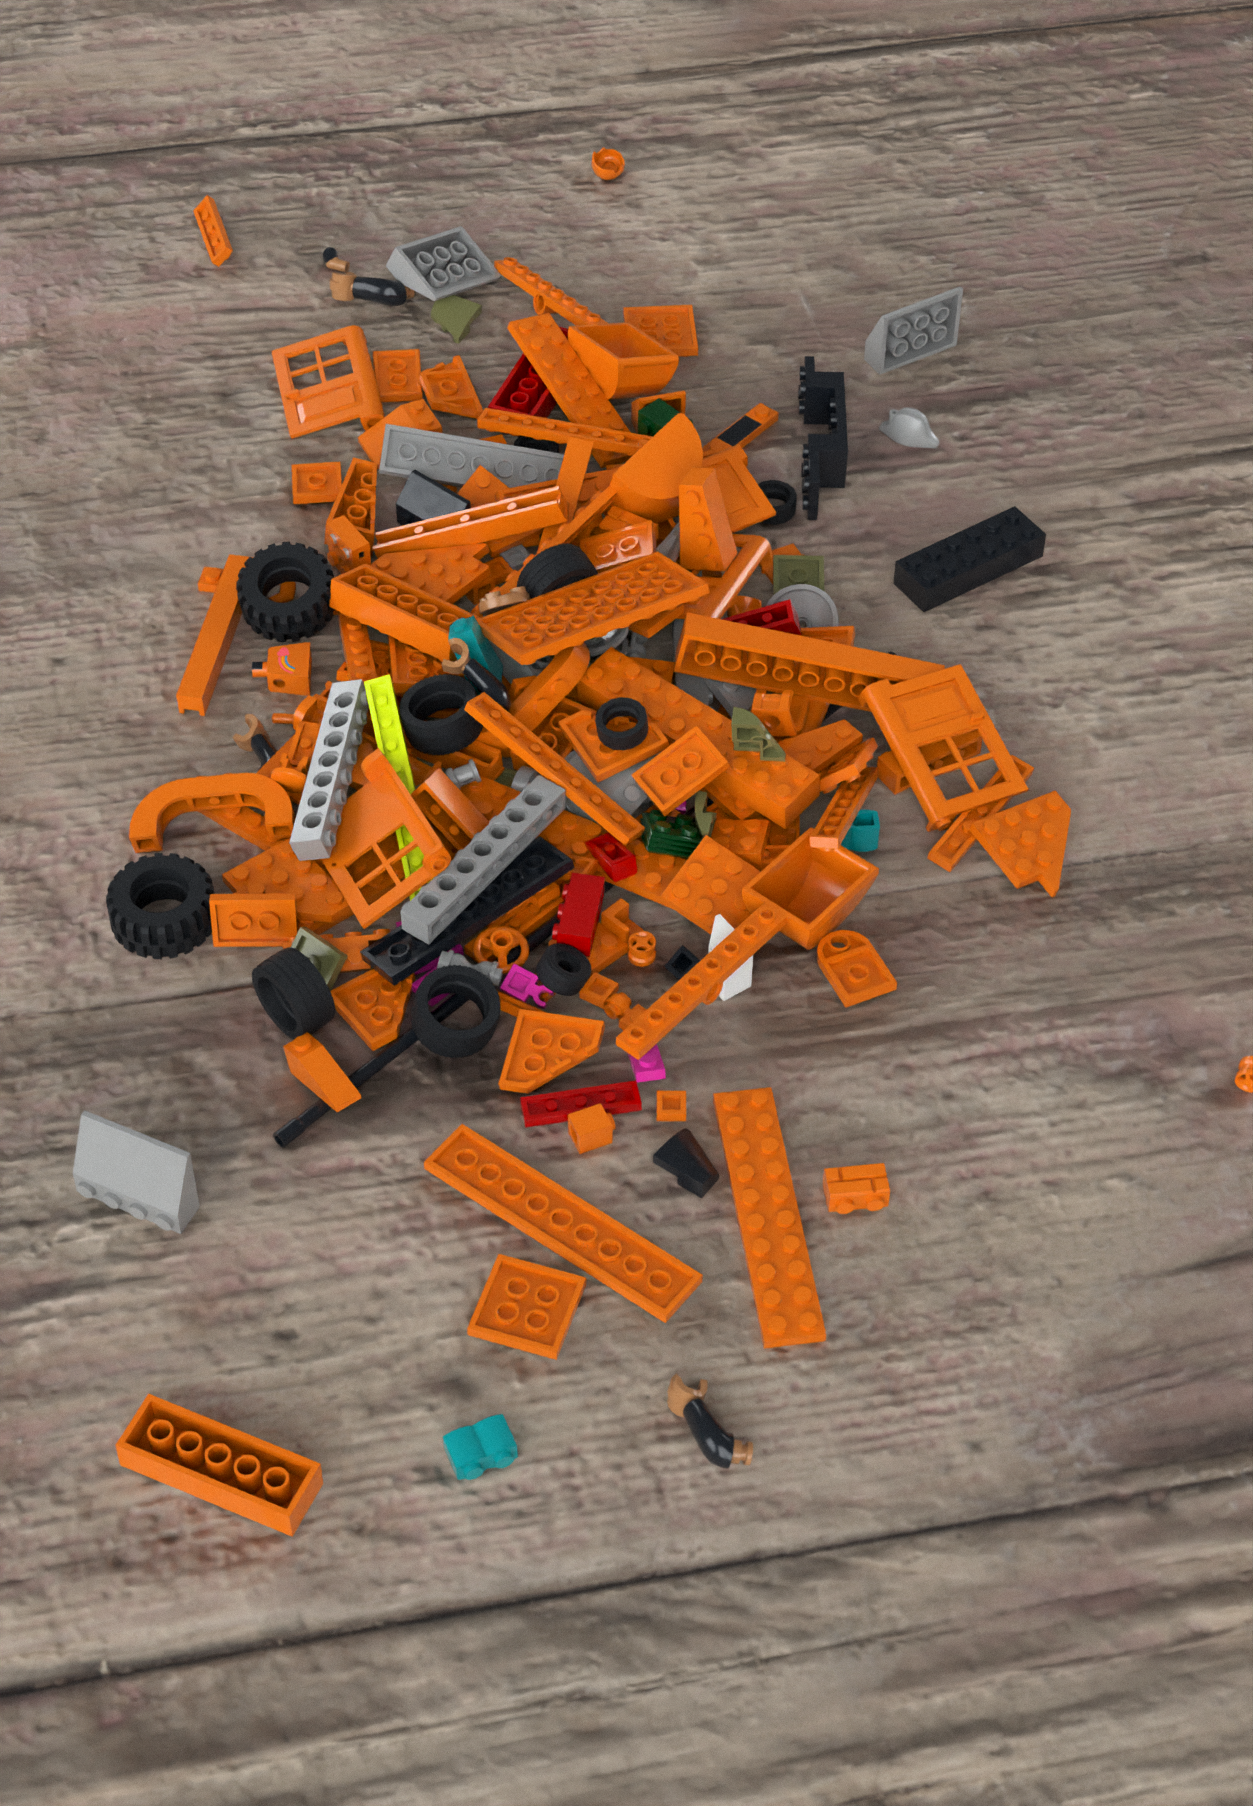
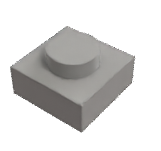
[500,544,530,571]

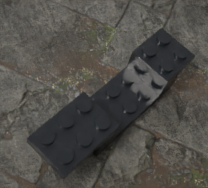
[798,356,848,520]

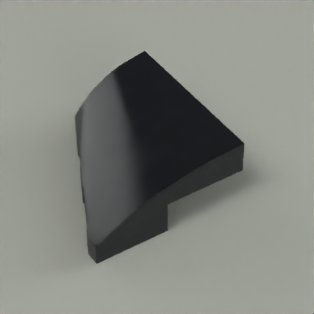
[653,1128,719,1198]

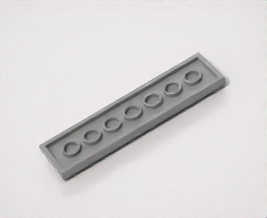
[379,424,564,488]

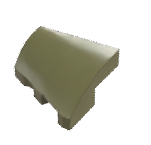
[431,295,482,344]
[731,707,786,762]
[695,791,717,839]

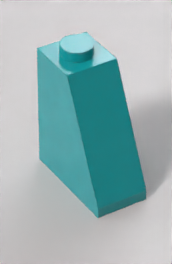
[448,615,503,695]

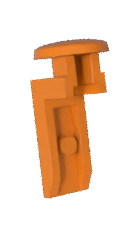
[271,721,321,793]

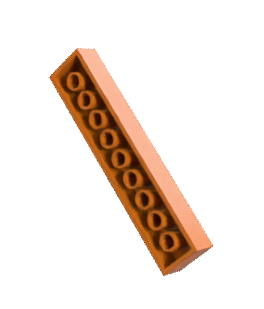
[674,612,945,712]
[577,647,820,829]

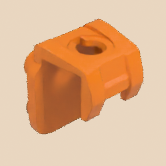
[752,689,809,738]

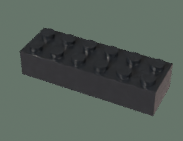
[893,506,1046,612]

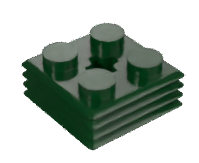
[640,810,702,859]

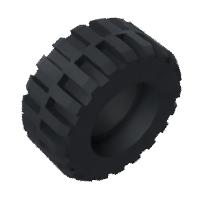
[236,542,335,642]
[106,853,215,960]

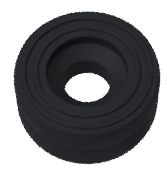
[536,943,591,996]

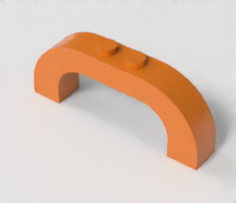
[475,642,590,750]
[129,773,296,853]

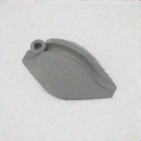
[879,407,939,449]

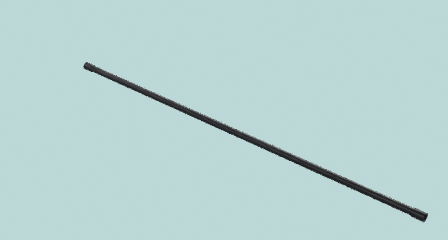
[273,651,896,1148]

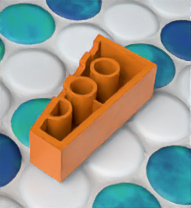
[324,457,377,556]
[679,467,737,571]

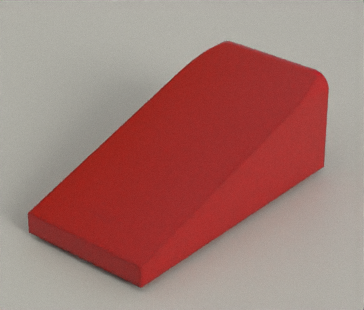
[585,832,638,882]

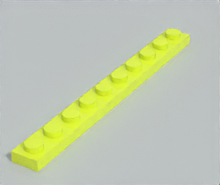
[364,674,431,901]

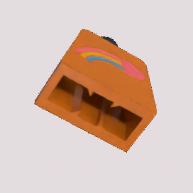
[252,642,312,696]

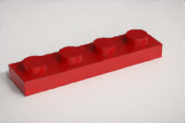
[520,1080,642,1128]

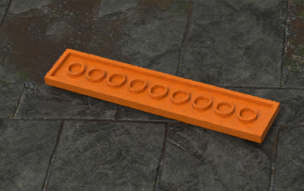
[460,775,687,910]
[713,1087,826,1349]
[424,1124,703,1323]

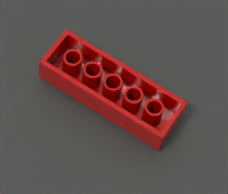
[488,327,568,437]

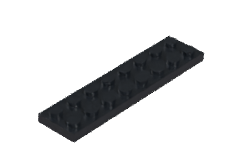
[360,836,575,986]

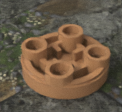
[478,586,530,615]

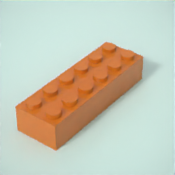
[329,564,481,662]
[115,1393,323,1537]

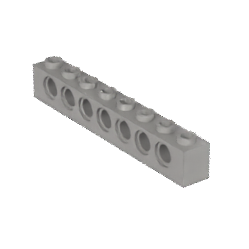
[289,679,369,861]
[400,775,566,945]

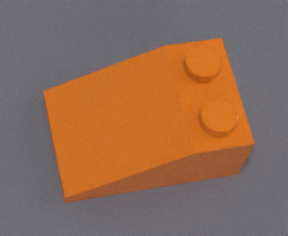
[358,399,443,469]

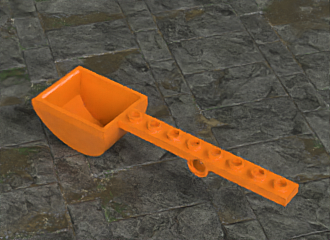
[494,257,679,400]
[471,413,703,618]
[616,827,879,1060]

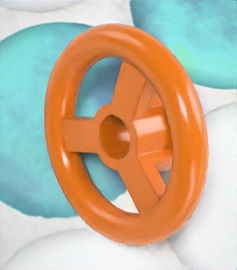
[473,925,529,974]

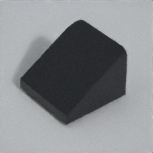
[664,945,701,980]

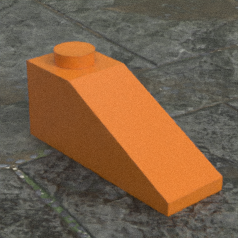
[283,1032,361,1112]

